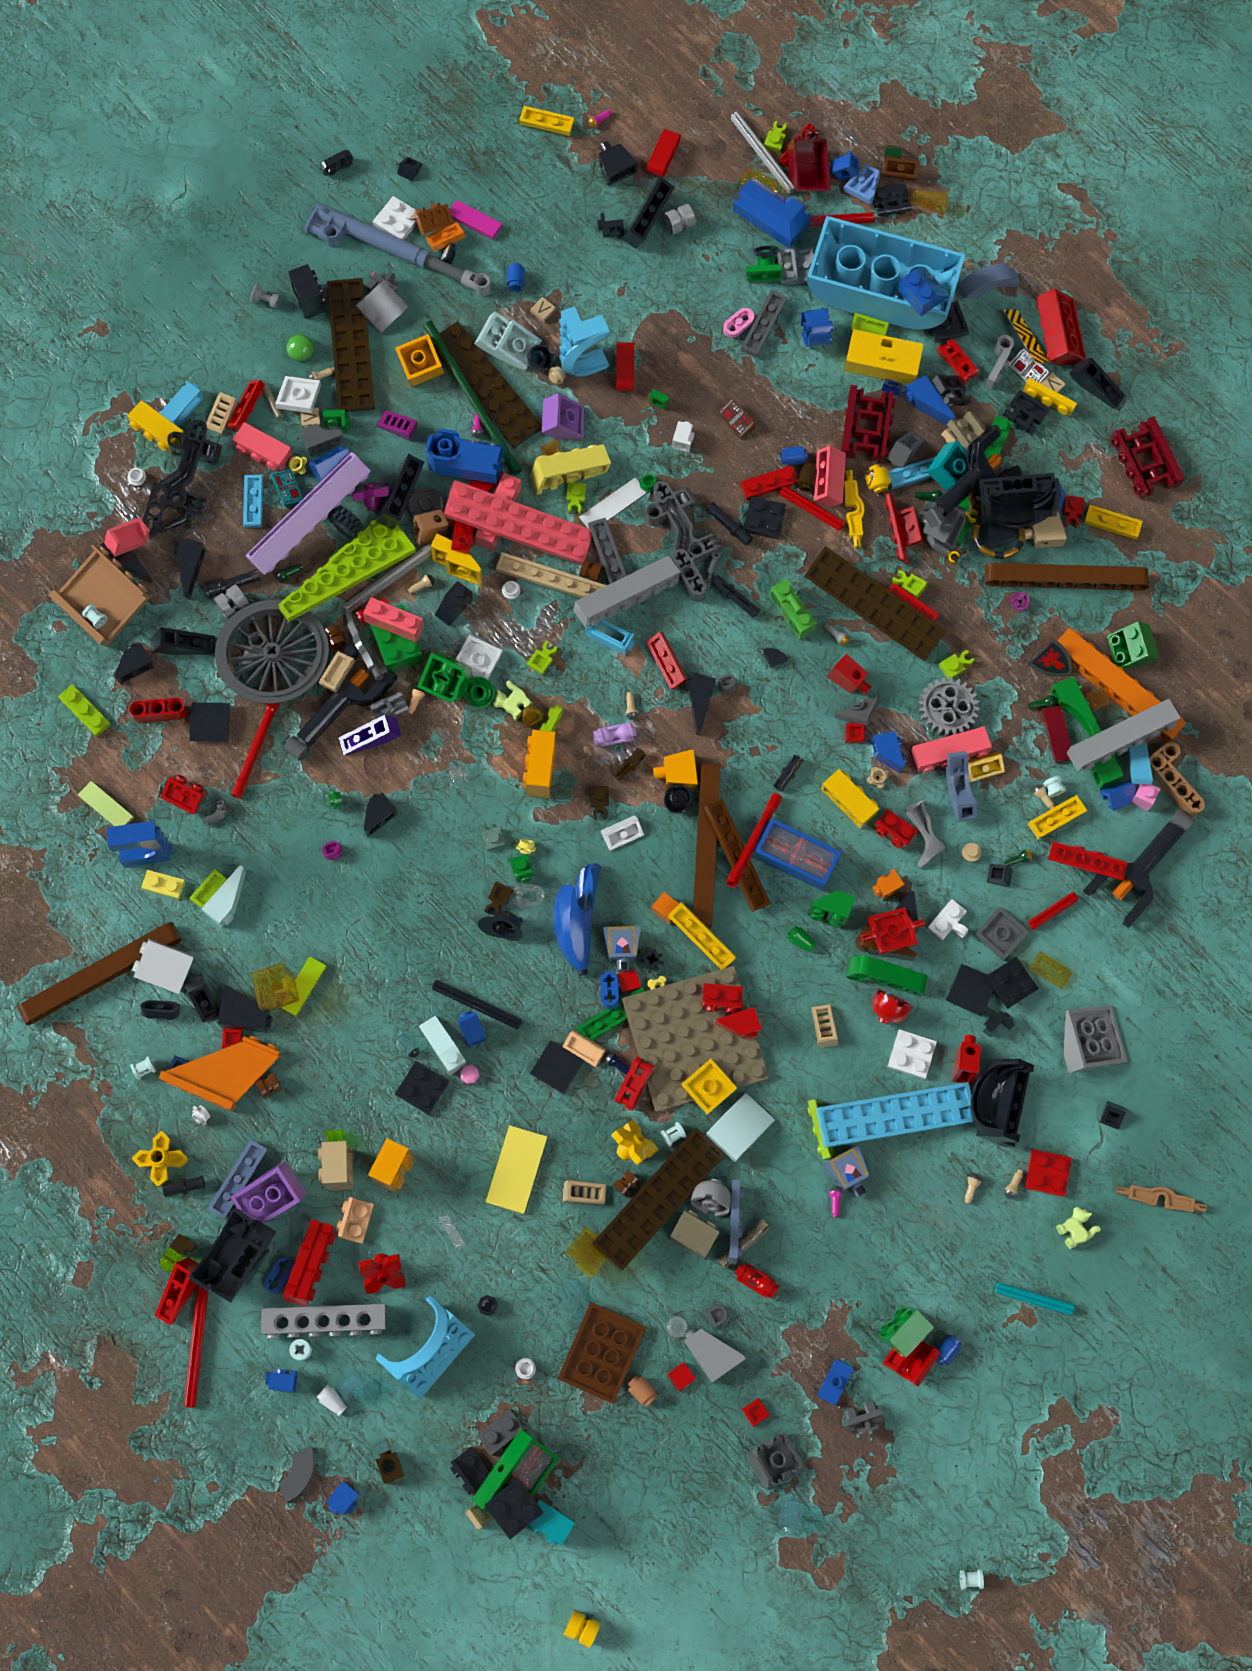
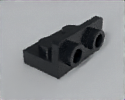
[450,1447,490,1496]

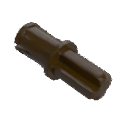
[613,748,646,781]

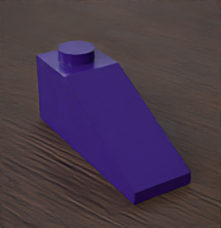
[339,715,402,755]

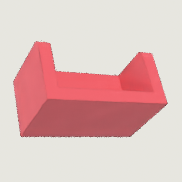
[104,517,149,557]

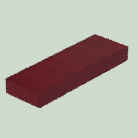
[1042,706,1071,764]

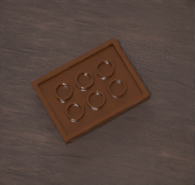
[557,1302,646,1404]

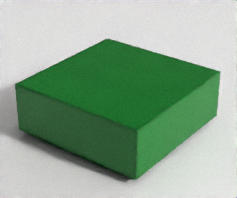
[649,389,669,410]

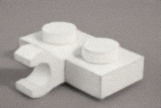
[927,899,969,941]

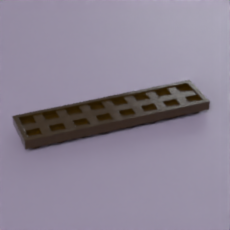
[327,278,375,413]
[431,321,542,448]
[804,546,947,662]
[591,1127,726,1272]

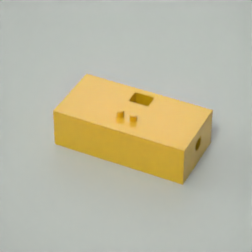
[844,329,924,385]

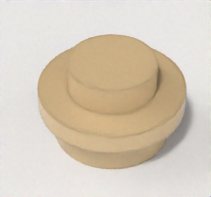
[548,367,565,384]
[962,843,981,862]

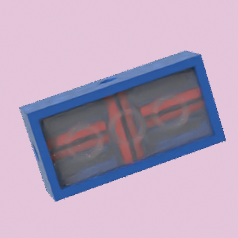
[753,819,841,891]

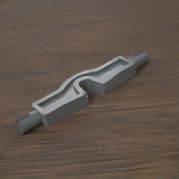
[345,612,383,680]

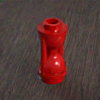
[735,1262,780,1299]

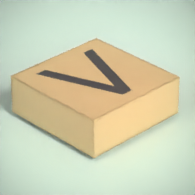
[530,297,556,322]
[1041,372,1065,393]
[301,407,321,428]

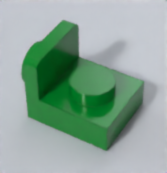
[323,410,350,434]
[509,854,535,883]

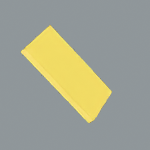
[486,1125,547,1214]

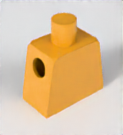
[653,749,698,790]

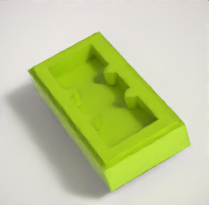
[850,313,889,336]
[189,869,227,909]

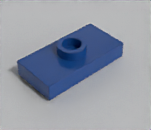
[817,1359,854,1406]

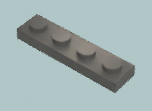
[741,290,787,357]
[588,517,627,584]

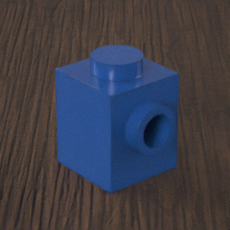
[326,1481,361,1516]

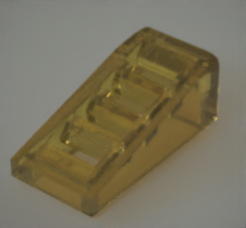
[739,167,778,192]
[911,190,948,214]
[1028,951,1072,990]

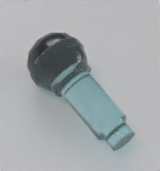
[397,1031,420,1058]

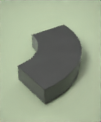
[279,1447,315,1503]

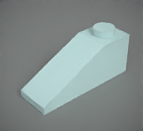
[202,865,246,927]
[419,1016,467,1075]

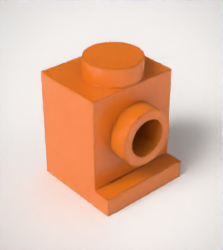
[872,869,904,901]

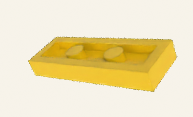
[519,106,574,136]
[1023,378,1077,417]
[1083,505,1143,540]
[1028,795,1087,840]

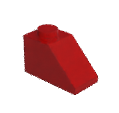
[715,1007,762,1040]

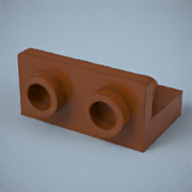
[411,202,454,235]

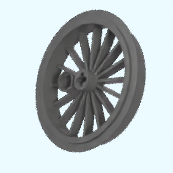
[215,600,329,703]

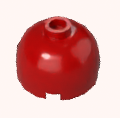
[872,989,913,1025]

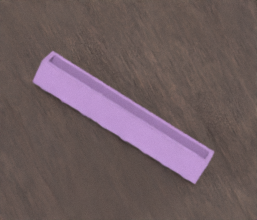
[245,452,371,575]

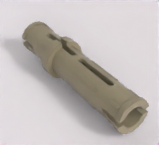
[717,1219,771,1269]

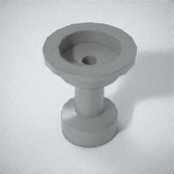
[250,283,280,309]

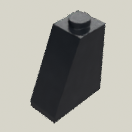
[218,985,273,1033]

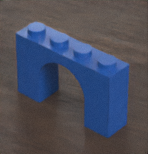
[106,821,173,867]

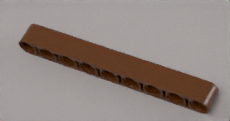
[985,563,1149,591]
[693,763,720,929]
[17,922,182,1026]

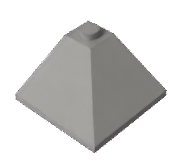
[1064,1005,1128,1074]

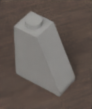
[683,1328,746,1383]

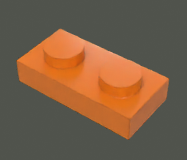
[425,222,466,252]

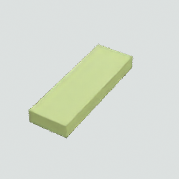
[78,781,134,826]

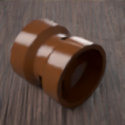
[579,559,603,582]
[324,625,346,650]
[256,1072,282,1099]
[613,1170,641,1198]

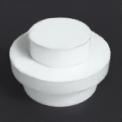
[127,468,146,486]
[502,581,520,599]
[515,1358,536,1379]

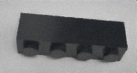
[622,177,675,249]
[377,453,425,530]

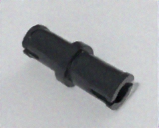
[773,754,804,792]
[162,1176,205,1197]

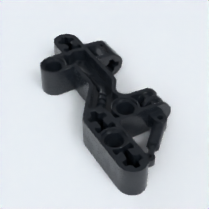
[142,420,222,539]

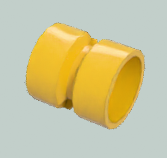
[563,1609,601,1649]

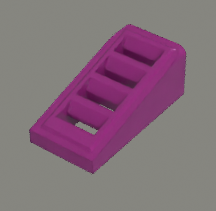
[377,410,418,441]

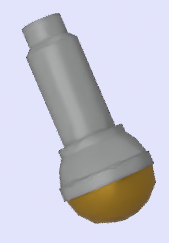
[824,623,850,645]

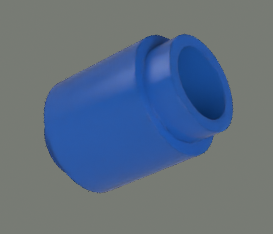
[507,263,525,292]
[780,446,808,466]
[936,1334,962,1366]

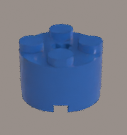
[801,308,833,347]

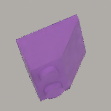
[542,393,584,440]

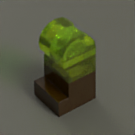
[160,1234,198,1273]

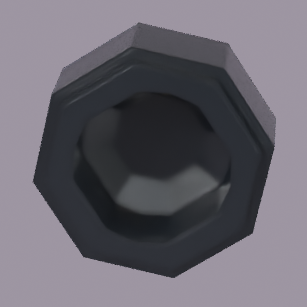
[477,1295,498,1316]

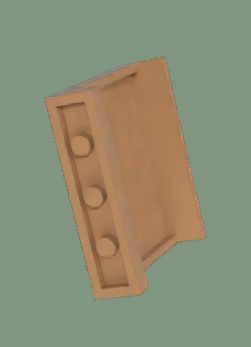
[49,545,151,647]

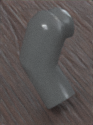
[205,800,229,826]

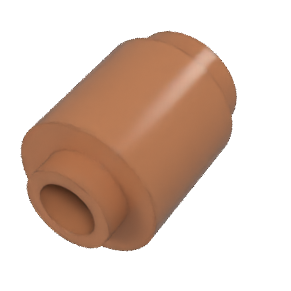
[628,1375,658,1407]

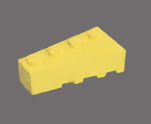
[529,444,611,495]

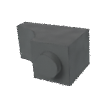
[300,423,344,456]
[887,431,925,468]

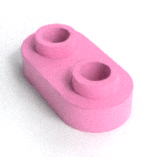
[723,308,754,338]

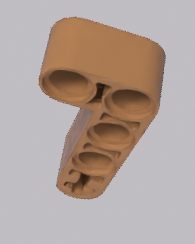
[1149,742,1205,818]

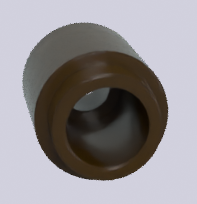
[797,463,817,492]

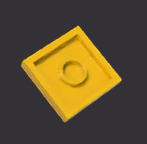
[681,1058,737,1115]

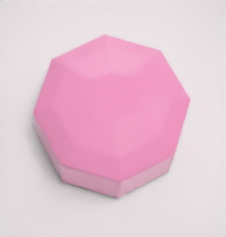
[460,1064,480,1085]

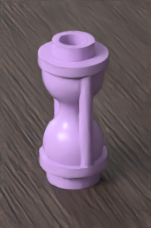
[593,722,636,747]

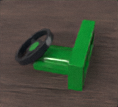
[746,245,784,283]

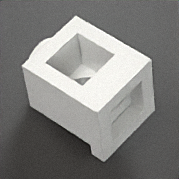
[672,421,695,453]

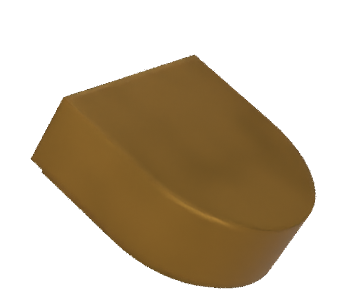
[521,705,543,728]

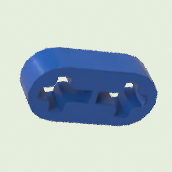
[600,972,620,1010]
[265,1257,294,1294]

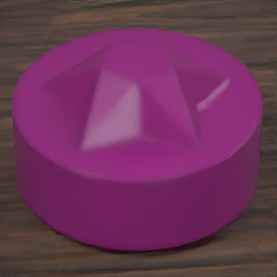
[1010,592,1030,611]
[322,841,343,861]

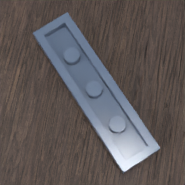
[208,1139,268,1220]
[728,1180,744,1264]

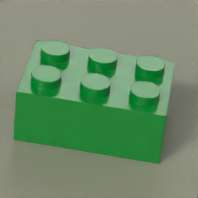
[370,604,423,672]

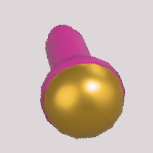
[588,109,612,128]

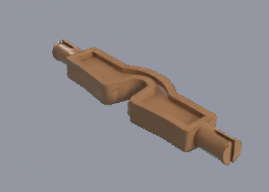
[1116,1185,1207,1213]

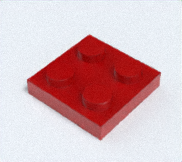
[1024,1149,1071,1197]

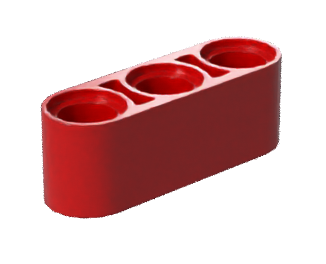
[646,128,681,178]
[616,342,635,391]
[129,698,188,723]

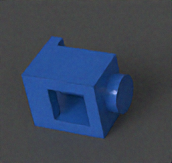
[830,151,859,181]
[265,1369,298,1393]

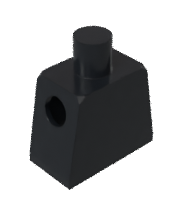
[598,141,637,186]

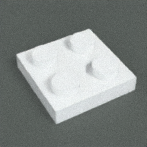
[372,196,417,240]
[275,376,321,413]
[456,635,503,680]
[887,1029,937,1080]

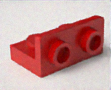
[160,774,208,815]
[874,809,918,850]
[701,983,743,1014]

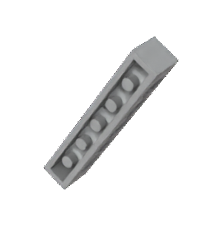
[261,1304,387,1339]

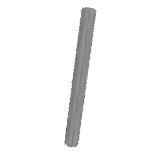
[731,112,795,194]
[343,543,432,613]

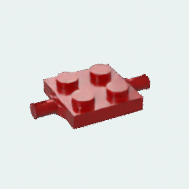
[860,908,925,955]

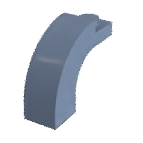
[946,751,977,822]

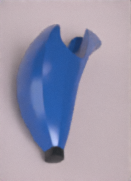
[554,863,601,976]

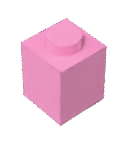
[1130,784,1160,811]

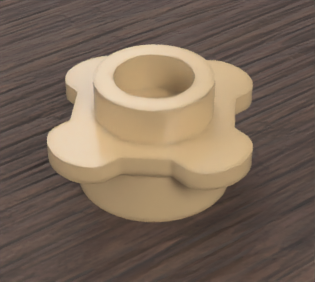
[867,767,889,788]

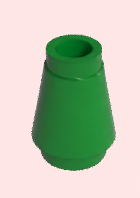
[786,925,816,952]

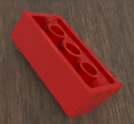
[1037,288,1087,366]

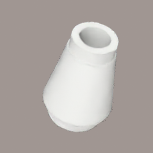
[317,1385,347,1416]

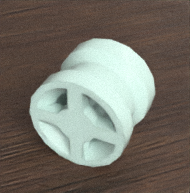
[1043,776,1067,797]
[289,1339,312,1361]

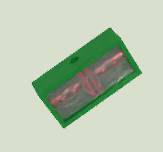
[472,1429,559,1516]

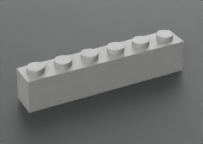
[574,556,681,628]
[1067,699,1181,772]

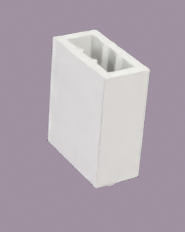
[132,939,194,994]

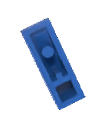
[905,375,955,425]

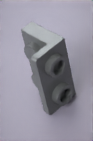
[477,1409,525,1456]

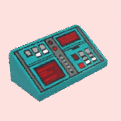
[271,469,303,509]

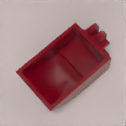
[787,129,831,191]

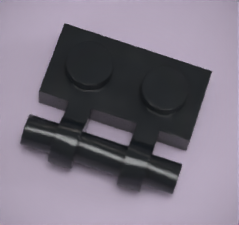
[873,183,912,217]
[932,375,971,406]
[1003,390,1050,434]

